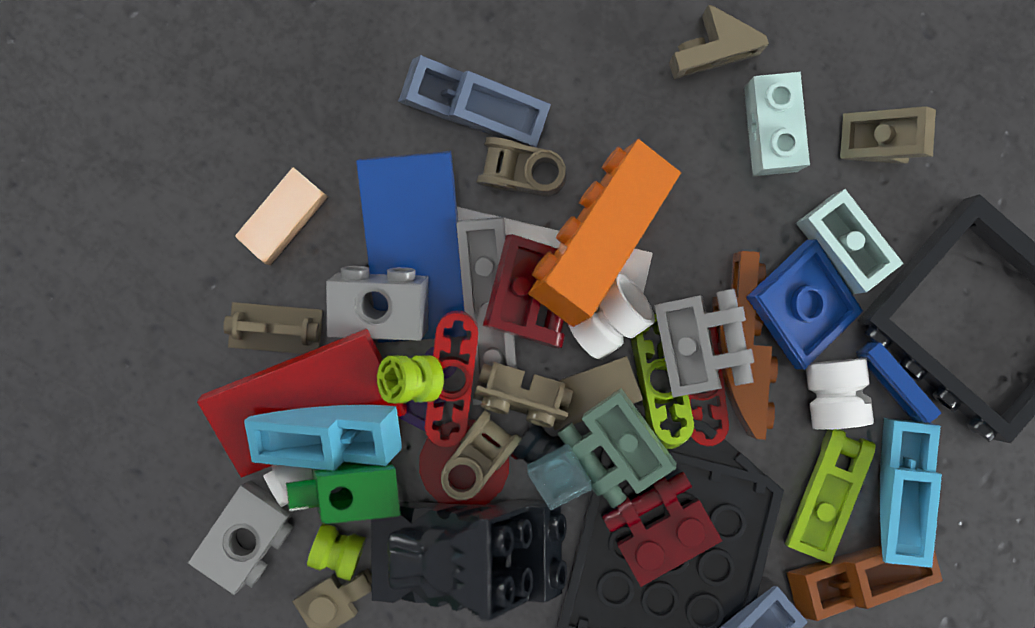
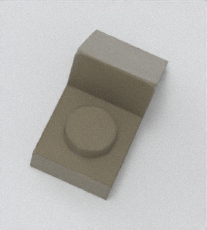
[669,5,769,80]
[840,106,936,164]

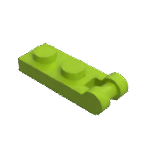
[785,429,876,564]

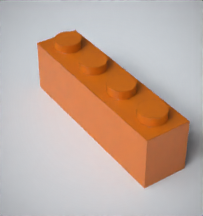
[528,139,682,327]

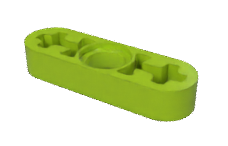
[631,314,694,449]

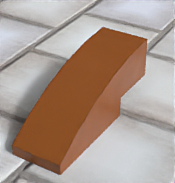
[787,545,943,621]

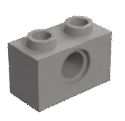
[326,266,429,341]
[188,480,295,595]

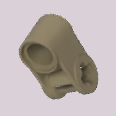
[476,137,566,196]
[441,409,522,500]

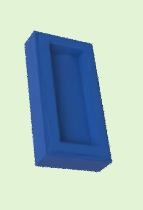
[856,342,941,424]

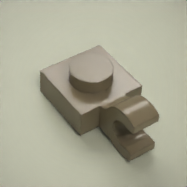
[292,568,372,628]

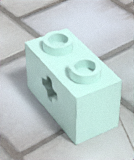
[744,72,810,176]

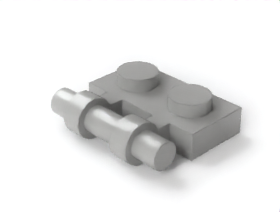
[654,289,755,397]

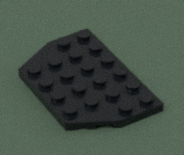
[557,404,784,628]

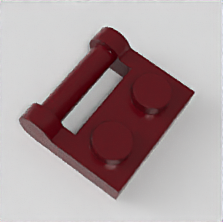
[483,234,565,349]

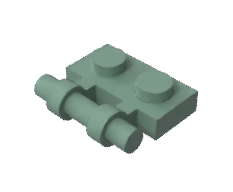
[557,388,677,508]

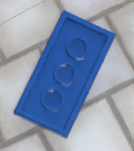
[356,151,467,343]

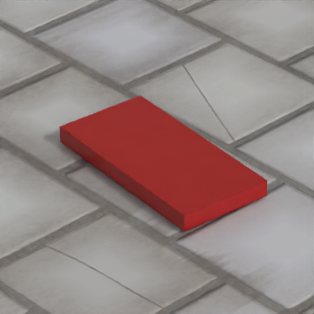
[197,329,407,478]

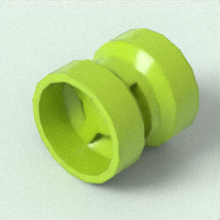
[377,355,444,403]
[307,523,367,581]

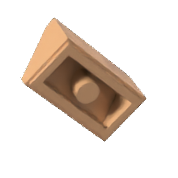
[235,167,328,266]

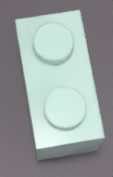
[796,189,904,294]

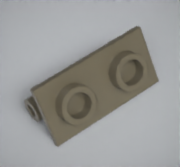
[223,302,323,354]
[473,362,573,428]

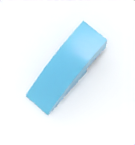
[244,405,402,471]
[880,418,942,568]

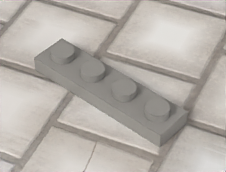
[456,217,517,405]

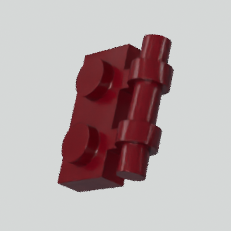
[602,471,722,587]

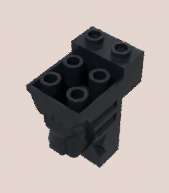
[371,499,567,621]

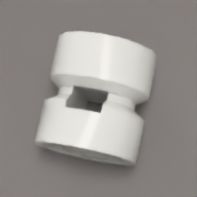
[568,274,655,360]
[806,358,874,430]

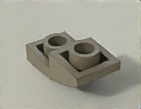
[553,356,643,430]

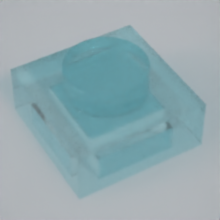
[527,444,592,511]

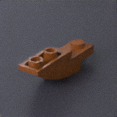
[712,251,778,440]

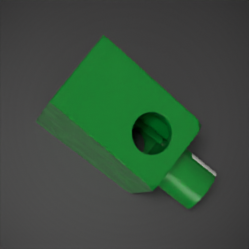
[286,461,400,524]

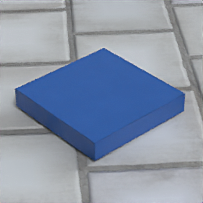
[746,239,863,370]

